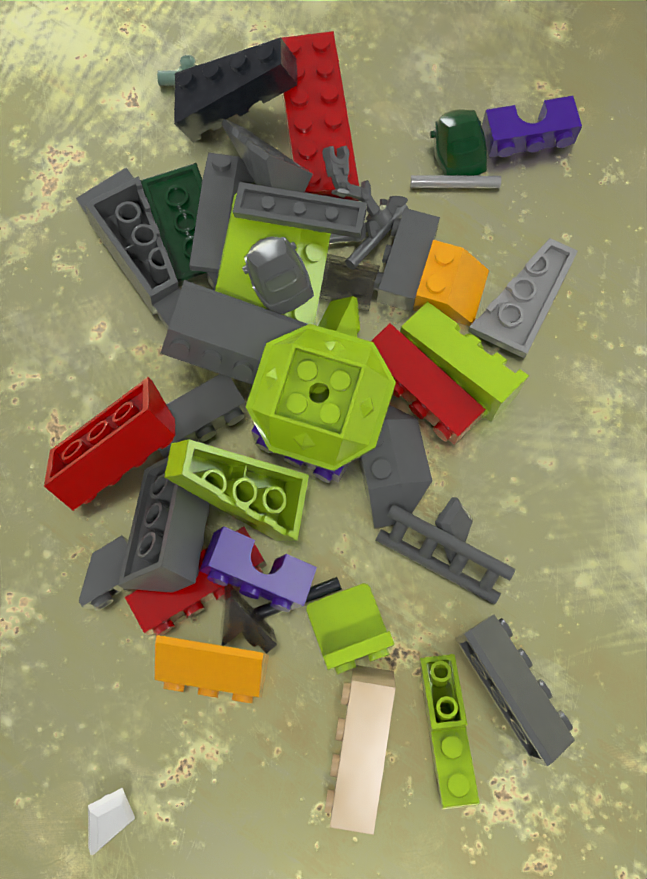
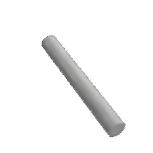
[410,175,501,188]

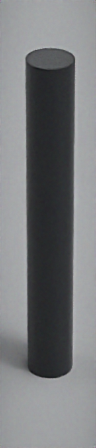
[242,577,342,625]

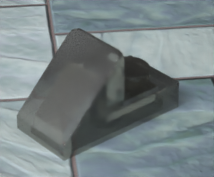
[220,584,277,654]

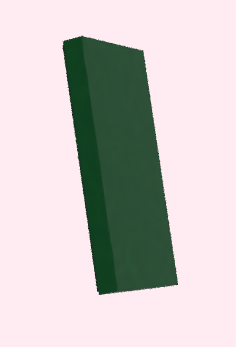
[140,163,208,287]

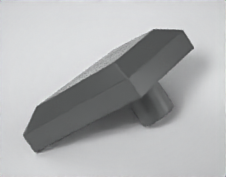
[435,497,473,564]

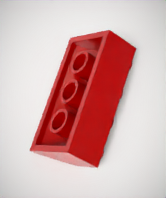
[44,377,176,511]

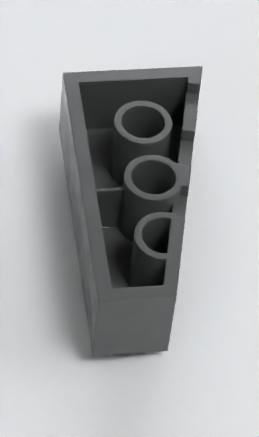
[85,176,179,315]

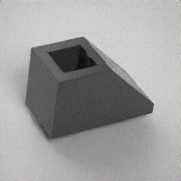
[79,535,133,611]

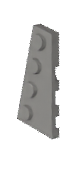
[468,238,578,358]

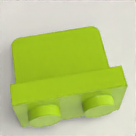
[306,583,395,675]

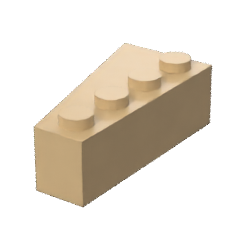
[325,665,396,835]

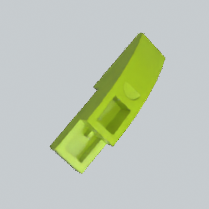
[420,654,480,810]

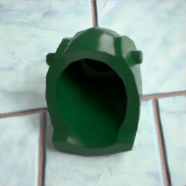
[430,109,487,176]

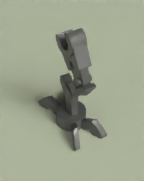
[322,146,408,242]

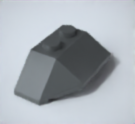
[358,405,432,529]

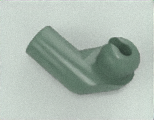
[157,55,196,86]

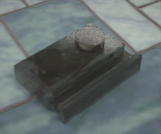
[319,254,380,311]

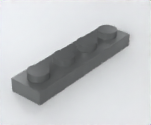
[233,182,367,239]

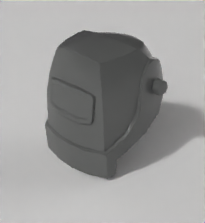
[242,237,314,314]

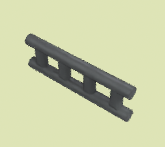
[375,504,516,605]

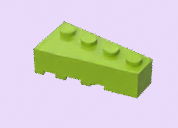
[400,301,529,422]
[164,439,309,541]

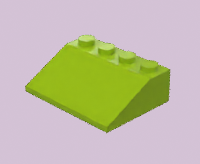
[215,193,331,325]

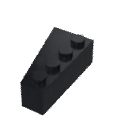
[174,37,297,143]

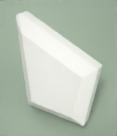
[88,788,135,855]

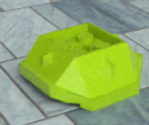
[246,324,396,471]

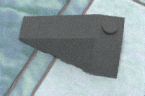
[189,152,256,273]

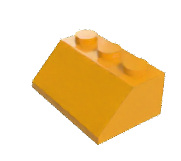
[155,635,269,703]

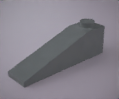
[222,119,313,192]

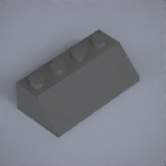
[160,280,308,385]
[118,456,210,593]
[455,614,575,766]

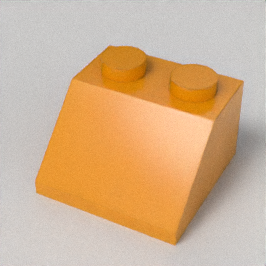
[413,240,489,326]

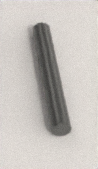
[345,204,409,270]

